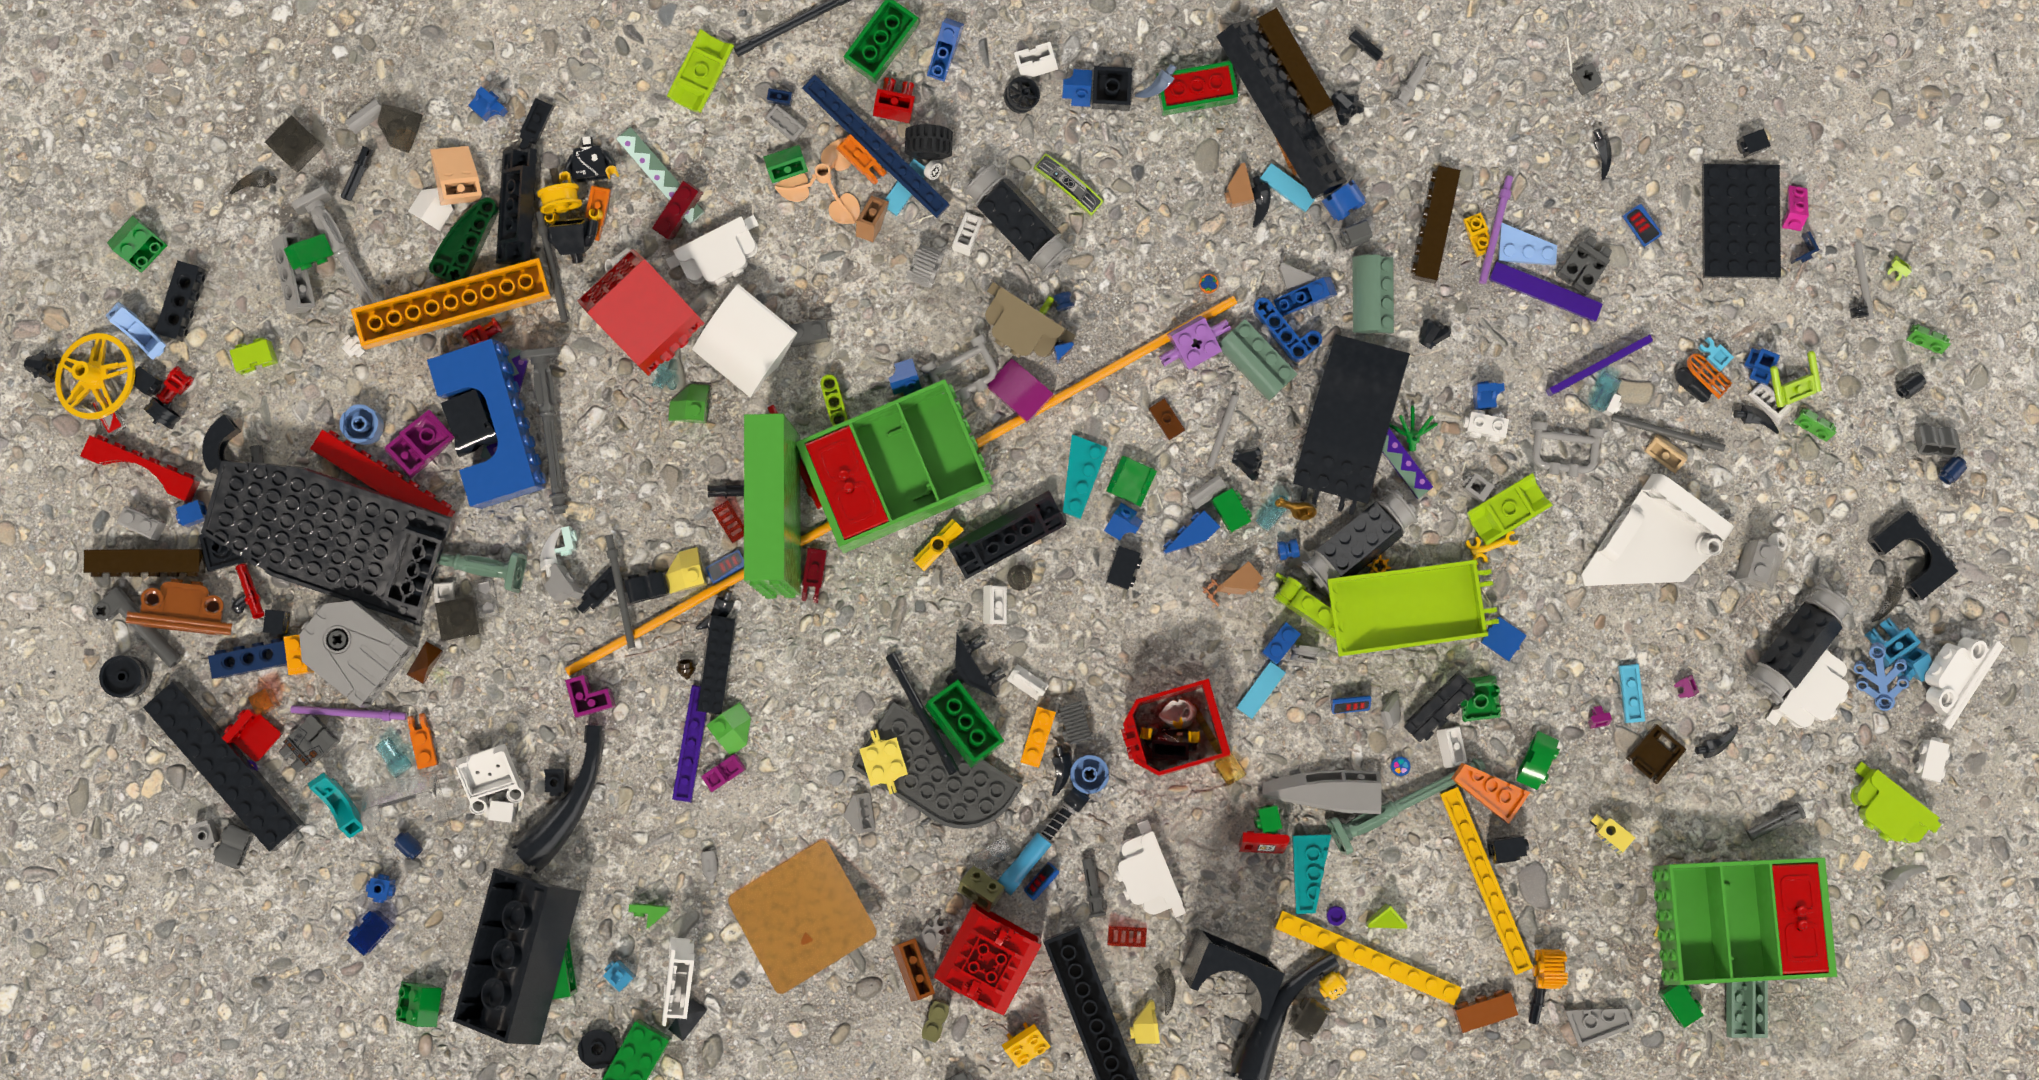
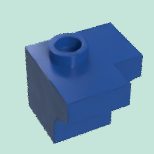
[1062,69,1092,107]
[468,86,508,122]
[1744,348,1780,386]
[888,358,922,396]
[1472,381,1505,410]
[1104,502,1143,540]

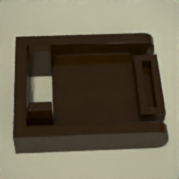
[1626,724,1687,784]

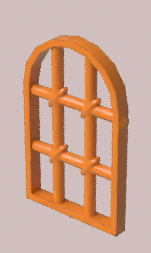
[1687,354,1732,399]

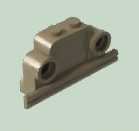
[985,282,1076,358]

